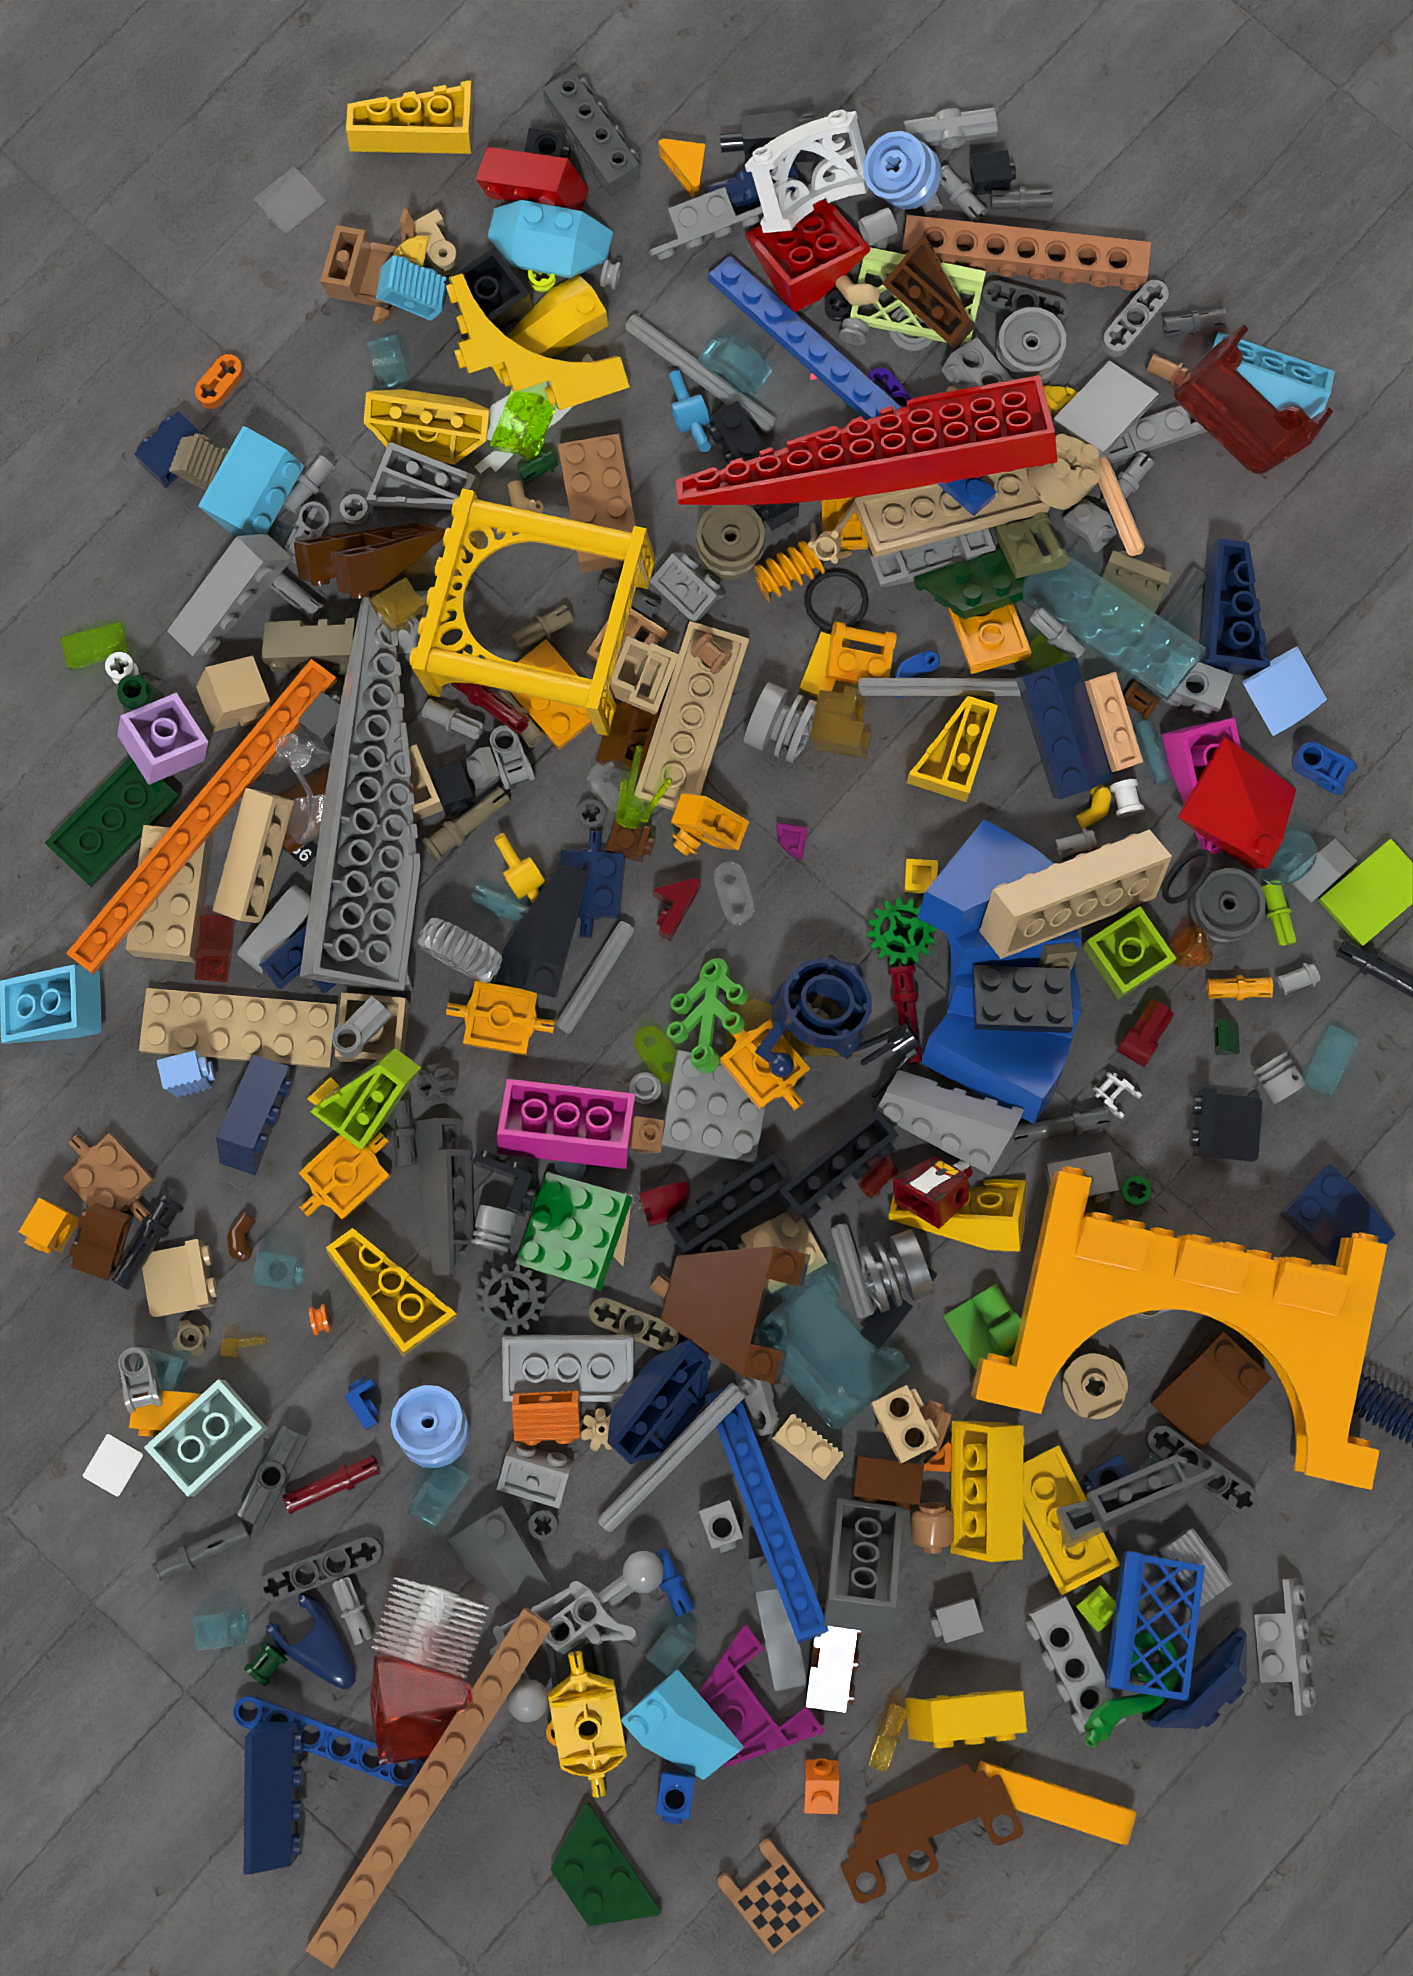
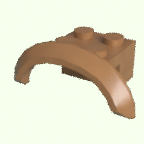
[320,208,415,325]

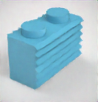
[376,256,447,321]

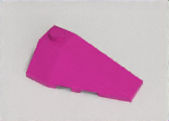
[1162,718,1241,855]

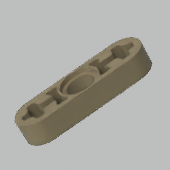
[589,1298,679,1352]

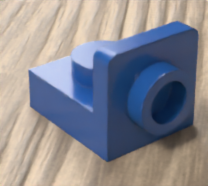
[344,1377,380,1430]

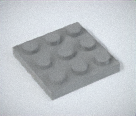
[662,1050,765,1164]

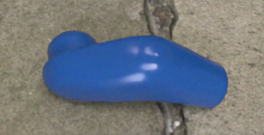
[894,651,940,698]

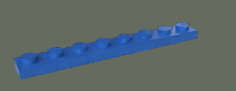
[704,1387,830,1644]

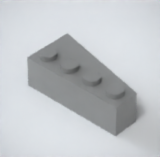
[167,534,293,656]

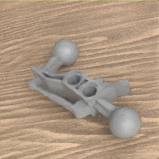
[489,1551,664,1723]

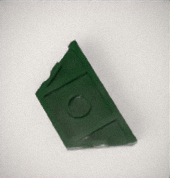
[914,549,1025,620]
[550,1802,662,1926]

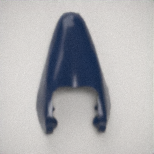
[266,1593,356,1689]

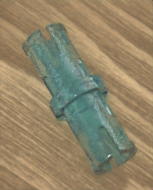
[1134,719,1173,785]
[470,883,530,923]

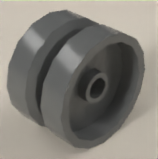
[1188,868,1266,945]

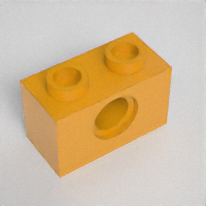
[19,1198,79,1254]

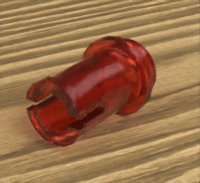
[858,1158,899,1199]

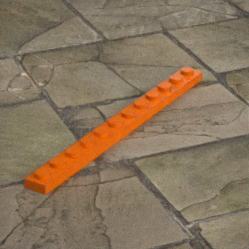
[66,659,337,975]

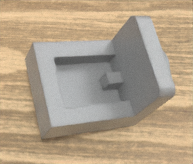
[1063,498,1117,553]

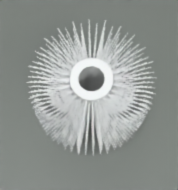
[372,1577,488,1678]

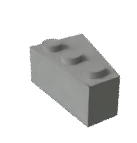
[366,442,481,511]

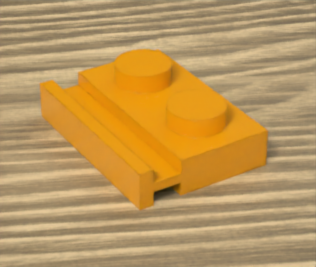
[821,496,868,550]

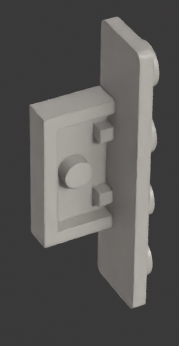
[648,187,764,261]
[1254,1577,1316,1716]

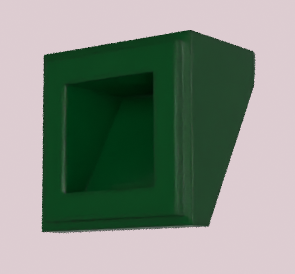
[1214,1019,1240,1055]

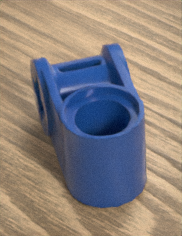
[1292,742,1357,795]

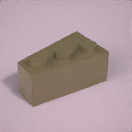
[262,618,357,676]

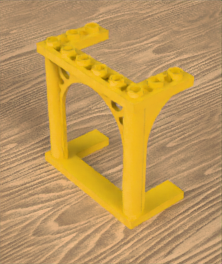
[410,488,656,736]

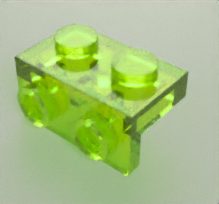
[489,390,555,461]

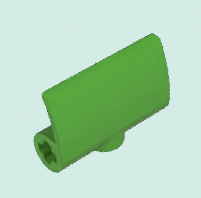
[944,1284,1021,1370]

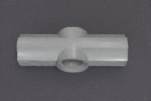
[903,108,998,149]

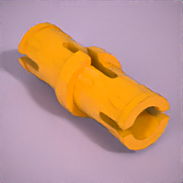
[1206,975,1273,1001]

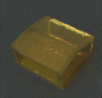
[368,577,425,632]

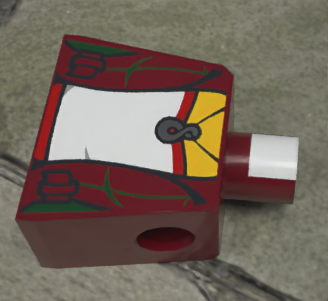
[892,1157,972,1229]

